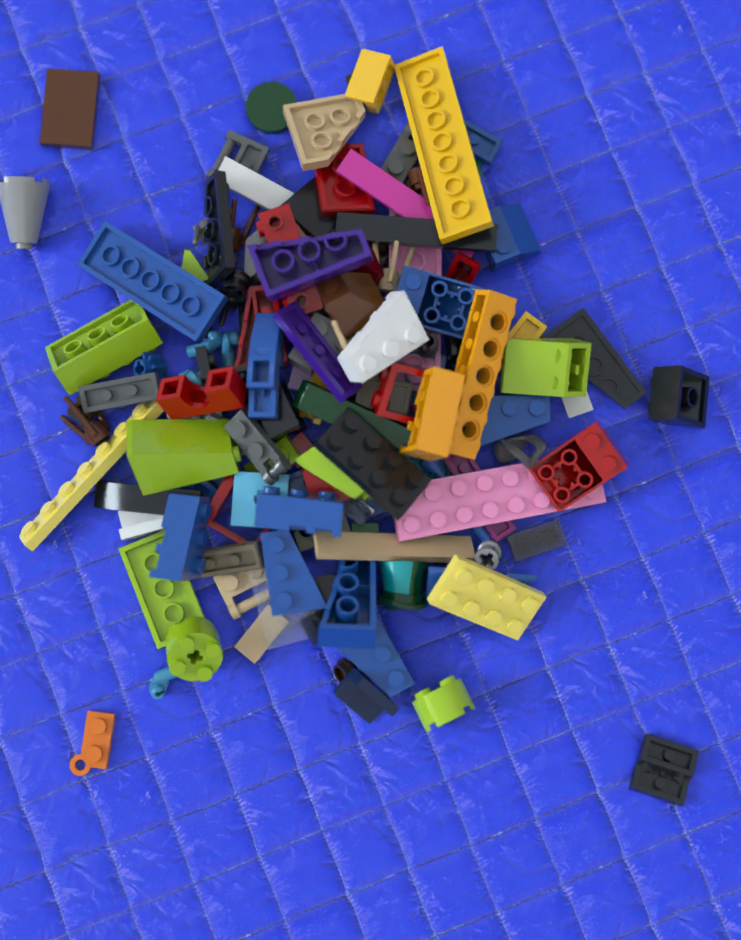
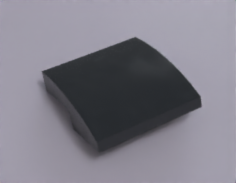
[629,733,699,807]

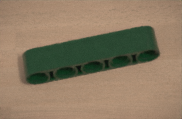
[292,379,414,460]

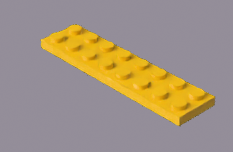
[394,46,494,245]

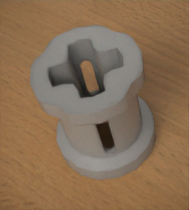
[475,540,501,570]

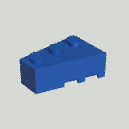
[255,486,344,537]
[149,493,212,581]

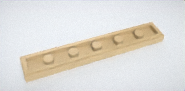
[313,531,475,563]

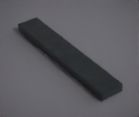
[335,212,498,253]

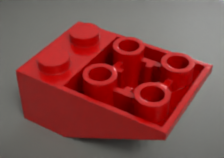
[528,419,629,513]

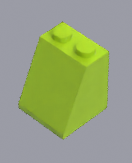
[295,447,373,501]

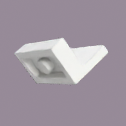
[118,510,166,541]

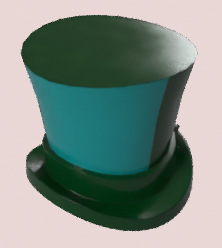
[376,561,428,610]

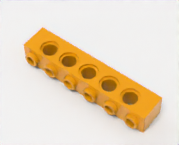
[451,290,517,460]

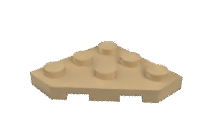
[283,94,365,171]

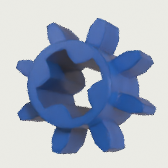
[134,352,167,380]

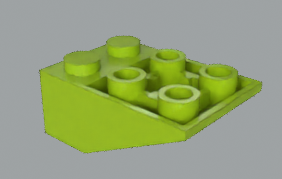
[500,338,592,397]

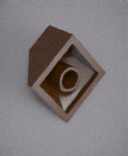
[315,272,384,340]

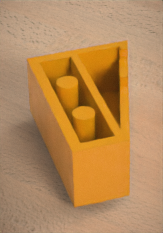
[400,366,466,462]

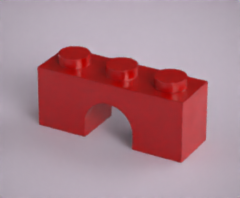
[156,366,248,419]

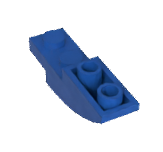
[246,313,284,419]

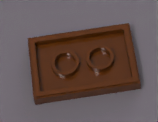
[40,68,100,150]

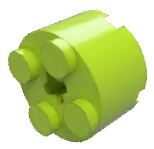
[165,617,223,682]
[412,675,476,733]

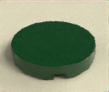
[246,82,297,134]

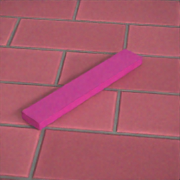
[336,149,474,258]

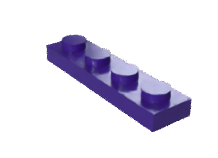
[272,301,363,404]

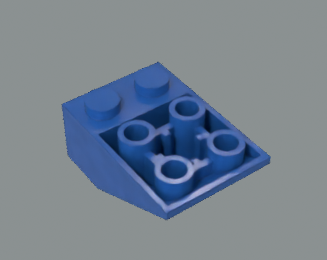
[397,265,483,339]

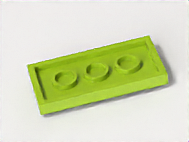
[118,529,206,649]

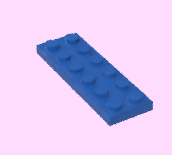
[77,220,229,344]

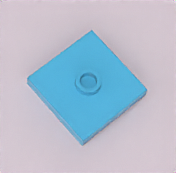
[230,471,290,529]

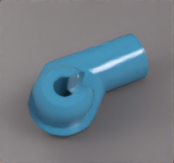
[186,330,223,359]
[221,330,241,368]
[149,666,177,700]

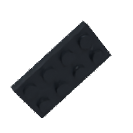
[314,407,431,520]

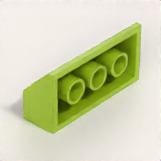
[45,300,163,395]

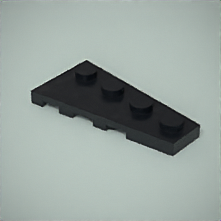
[203,170,237,289]

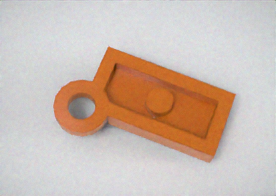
[69,710,116,776]

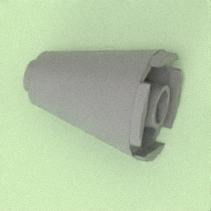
[0,176,50,249]

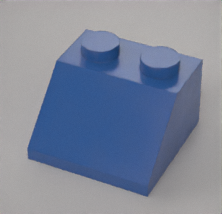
[484,204,541,272]

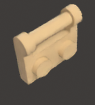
[213,568,270,621]

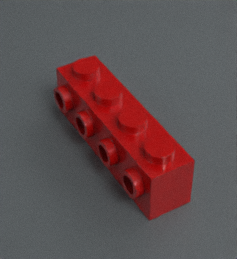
[255,203,325,315]

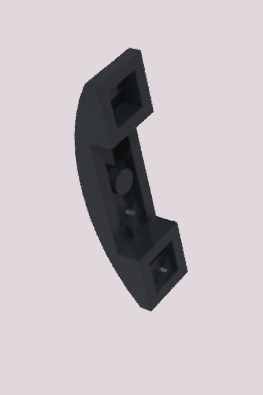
[94,481,202,515]

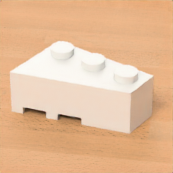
[337,291,429,383]

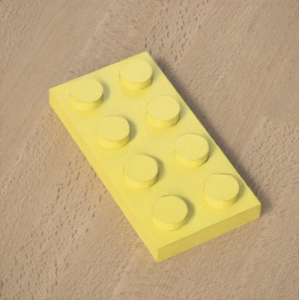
[427,554,547,641]

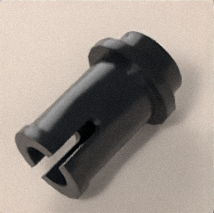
[417,333,438,358]

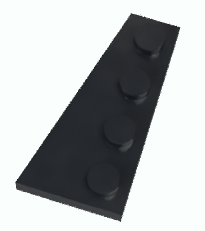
[542,308,647,409]

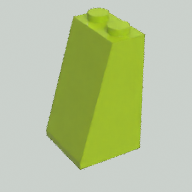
[126,419,242,496]

